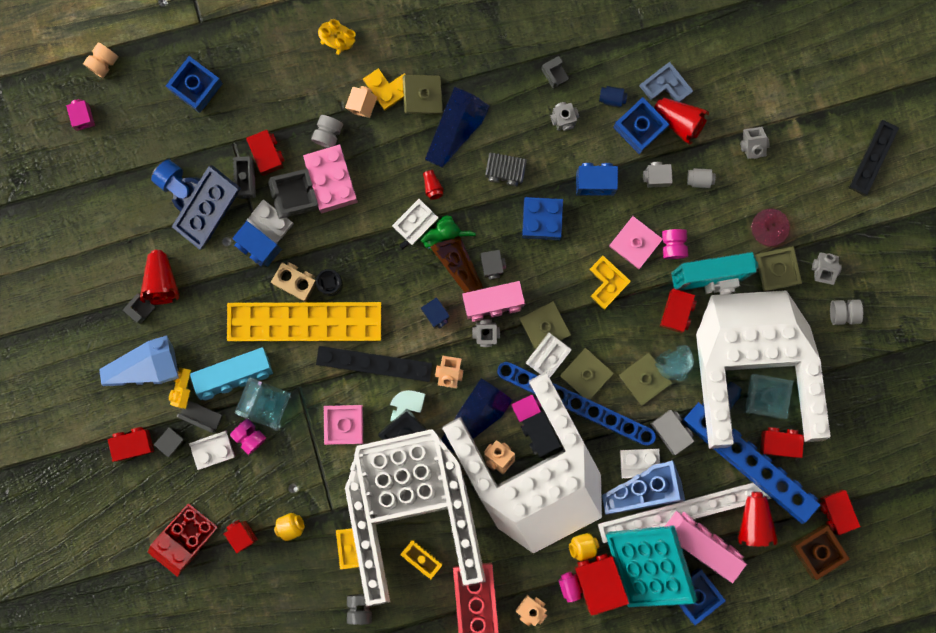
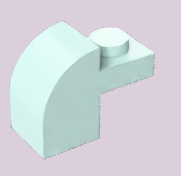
[390,390,426,421]

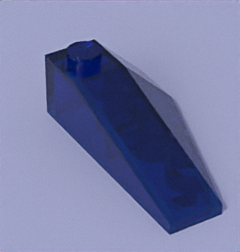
[425,87,490,167]
[441,378,513,454]

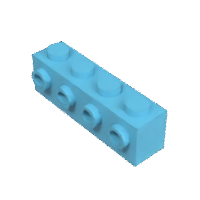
[190,347,273,400]

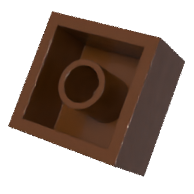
[791,525,850,580]

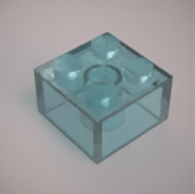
[744,374,793,420]
[235,377,291,429]

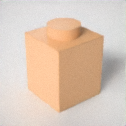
[345,86,377,118]

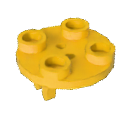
[318,19,356,55]

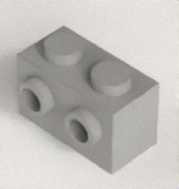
[650,410,694,455]

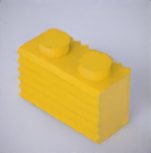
[400,539,442,580]

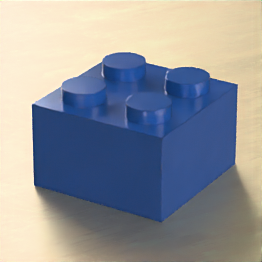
[166,56,223,113]
[613,97,669,155]
[576,163,618,196]
[522,197,563,240]
[232,221,282,267]
[677,568,726,625]

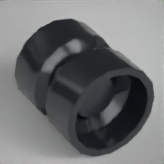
[316,269,343,297]

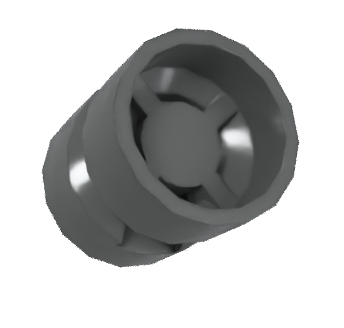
[347,594,372,625]

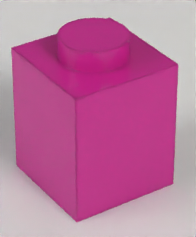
[66,99,95,131]
[511,395,542,422]

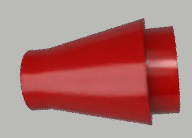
[423,170,444,200]

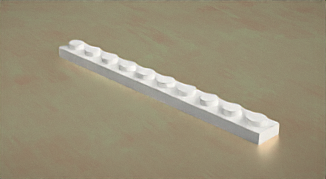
[598,478,786,543]

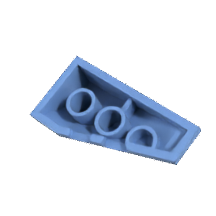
[99,336,179,386]
[602,461,685,515]

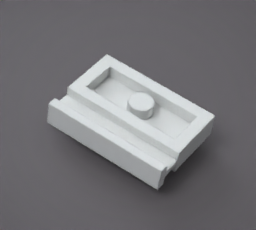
[246,199,294,244]
[392,199,439,246]
[705,278,740,295]
[526,332,572,378]
[189,431,235,470]
[620,449,660,478]

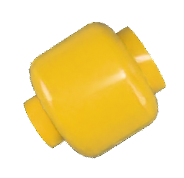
[274,513,305,541]
[569,533,599,561]

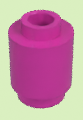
[558,572,582,603]

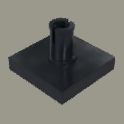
[378,409,427,440]

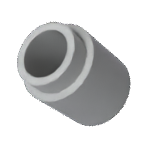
[687,168,715,188]

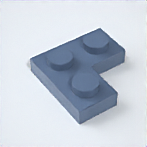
[639,62,693,102]

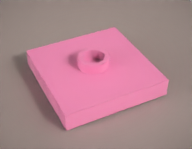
[609,216,662,269]
[324,405,363,445]

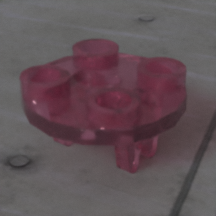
[751,208,790,247]

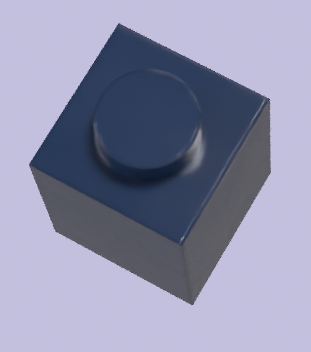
[421,297,450,329]

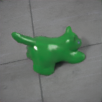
[420,215,476,250]

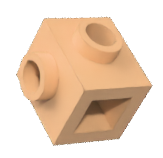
[435,356,464,388]
[484,440,515,474]
[516,595,547,626]

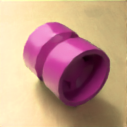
[662,229,688,259]
[230,419,267,455]

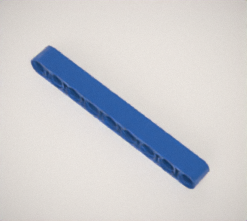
[497,362,656,446]

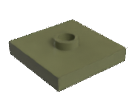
[402,75,443,114]
[755,246,802,292]
[519,301,571,350]
[560,348,614,400]
[618,352,672,406]

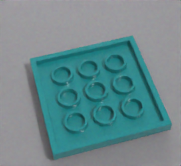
[606,525,697,607]

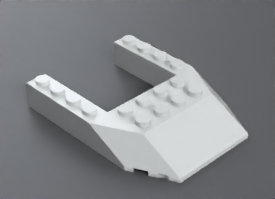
[696,290,830,449]
[443,372,602,553]
[345,429,486,606]

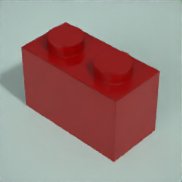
[246,130,285,176]
[660,289,697,333]
[107,427,154,462]
[760,427,804,458]
[819,490,860,535]
[224,520,258,553]

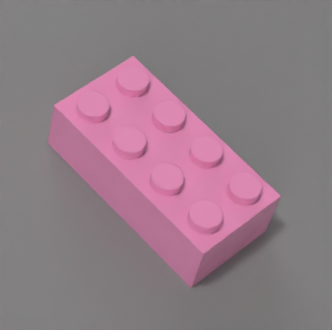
[665,511,747,583]

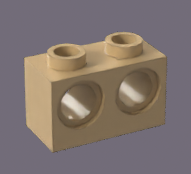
[271,262,316,302]

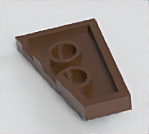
[430,237,483,293]

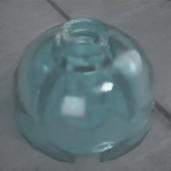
[655,345,694,381]

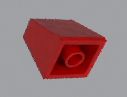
[574,553,629,616]

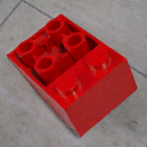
[148,503,218,577]

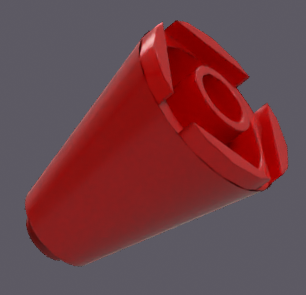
[654,98,709,145]
[140,250,179,305]
[738,492,778,546]

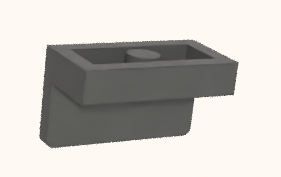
[176,400,223,433]

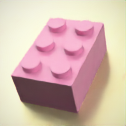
[303,145,358,213]
[462,281,525,322]

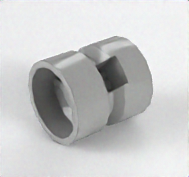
[311,115,343,148]
[830,300,863,325]

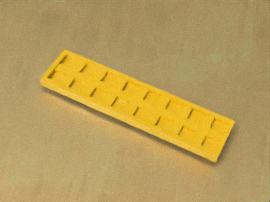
[227,302,381,342]

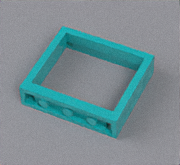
[671,252,758,291]

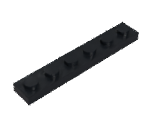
[316,346,433,382]

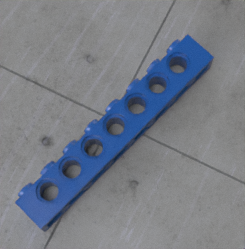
[682,402,820,524]

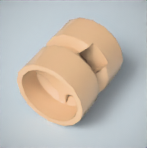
[83,42,119,78]

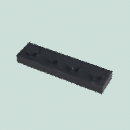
[848,120,899,196]

